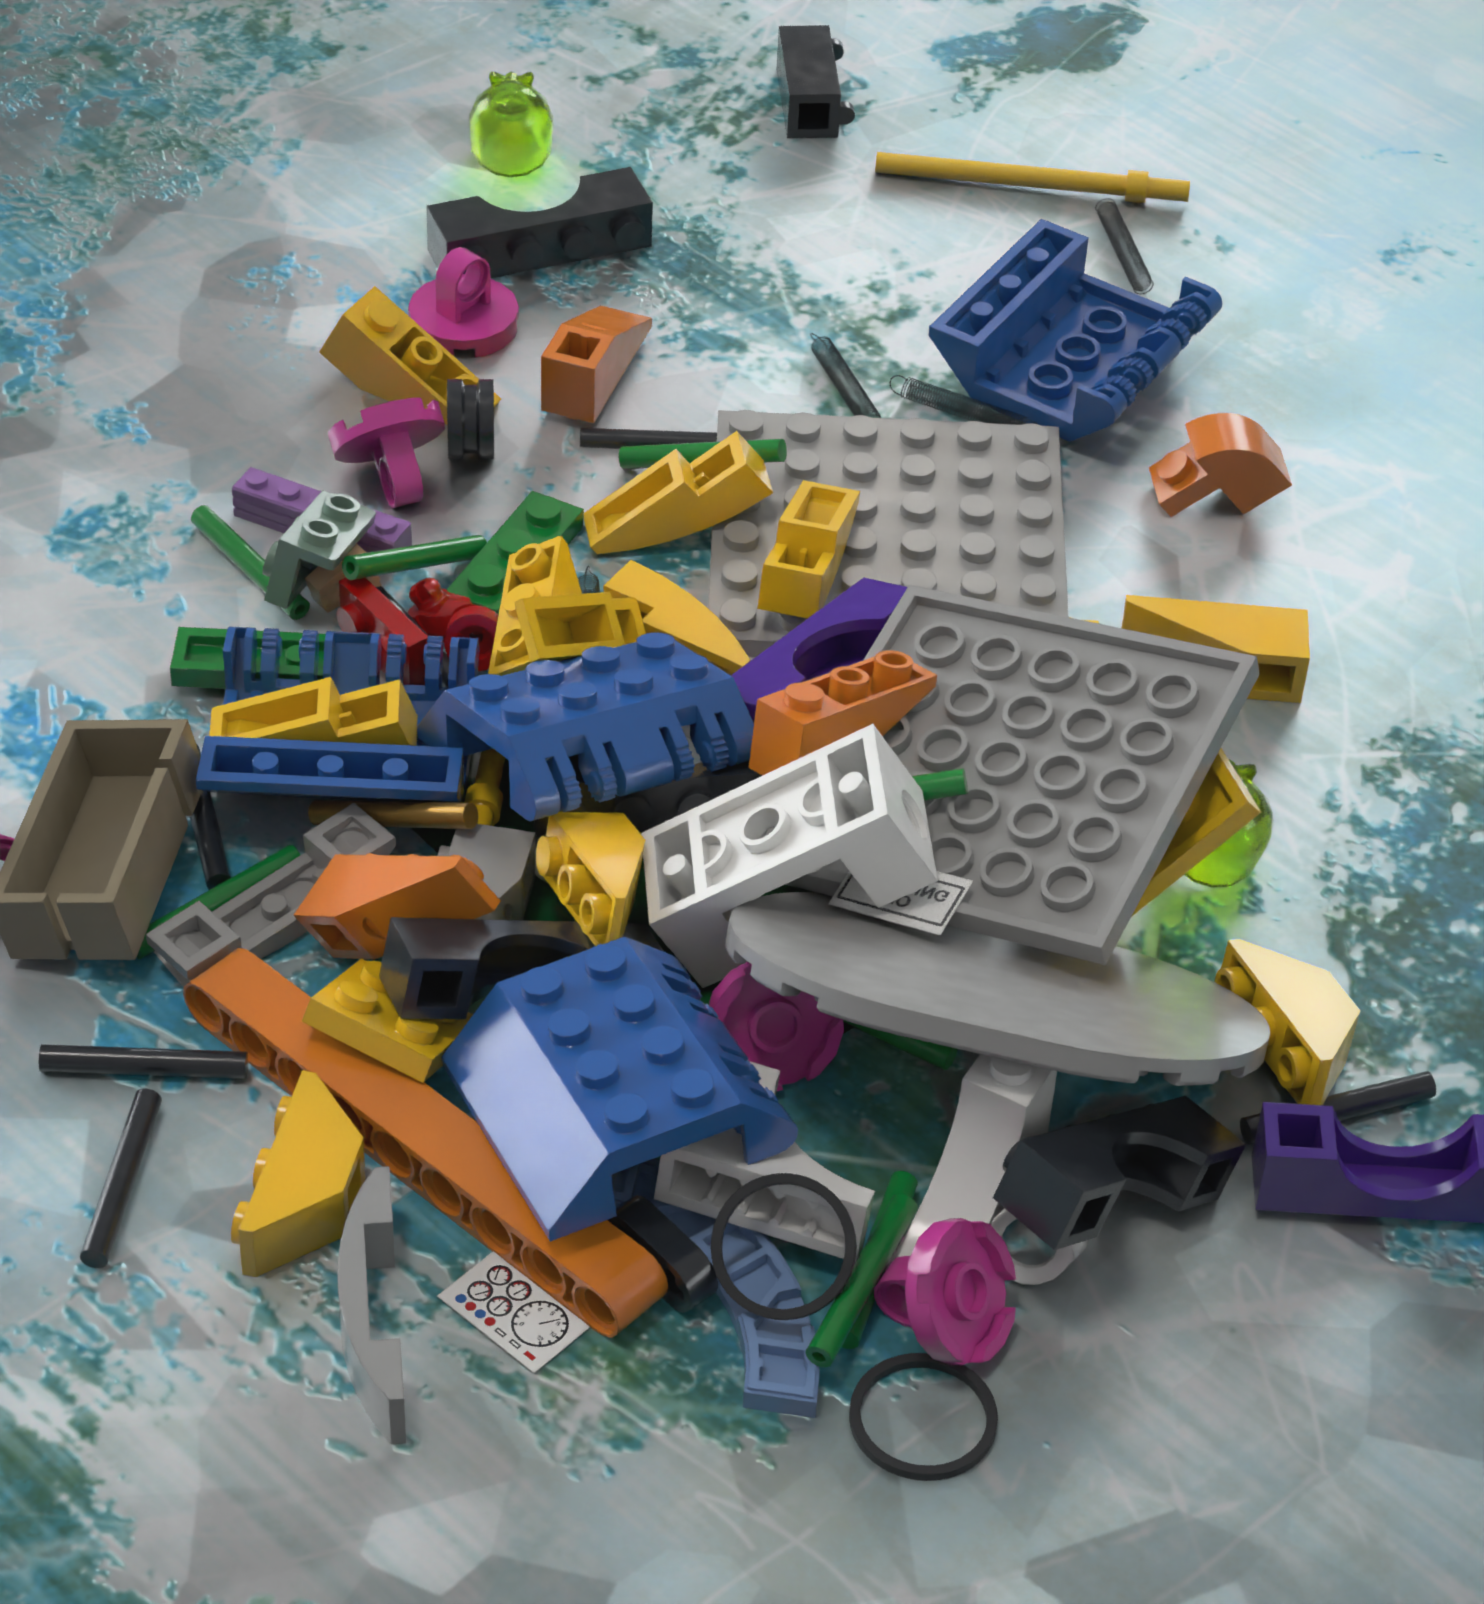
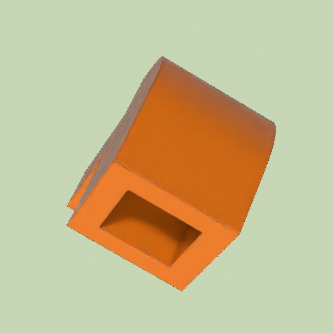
[1149,413,1292,517]

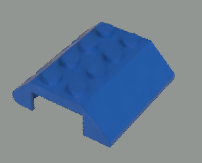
[928,219,1222,442]
[196,626,479,803]
[417,633,754,821]
[442,936,798,1242]

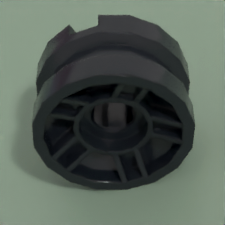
[447,379,494,459]

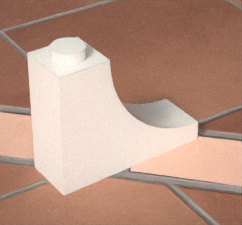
[885,1054,1057,1290]
[654,1061,875,1262]

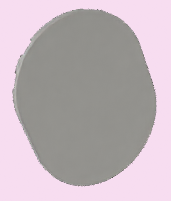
[725,892,1270,1086]

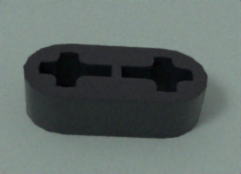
[608,1195,718,1313]

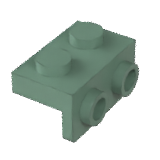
[263,490,376,609]

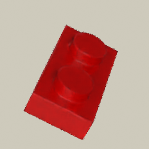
[336,577,428,686]

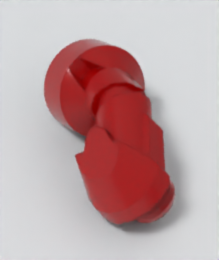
[407,577,499,671]

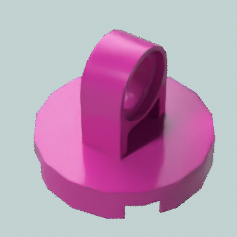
[408,247,519,357]
[328,398,445,508]
[709,961,844,1091]
[874,1218,1016,1365]

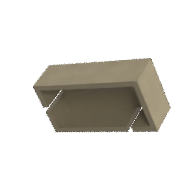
[0,719,202,960]

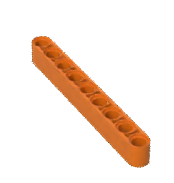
[183,948,668,1338]

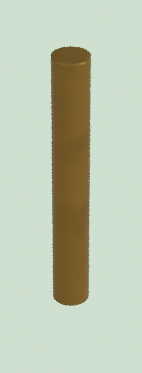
[308,800,478,829]

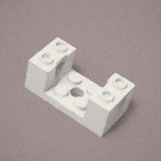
[641,724,938,988]

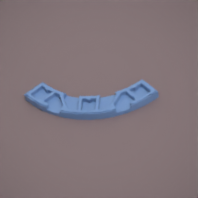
[611,1158,819,1418]

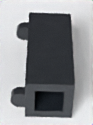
[776,25,855,138]

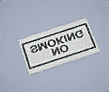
[829,871,973,935]

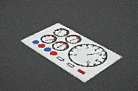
[437,1251,590,1373]

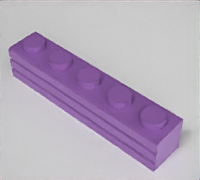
[232,467,412,553]

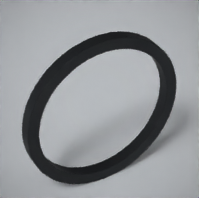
[711,1173,857,1320]
[849,1353,998,1481]

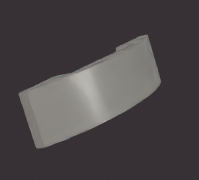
[146,803,396,980]
[338,1166,406,1444]

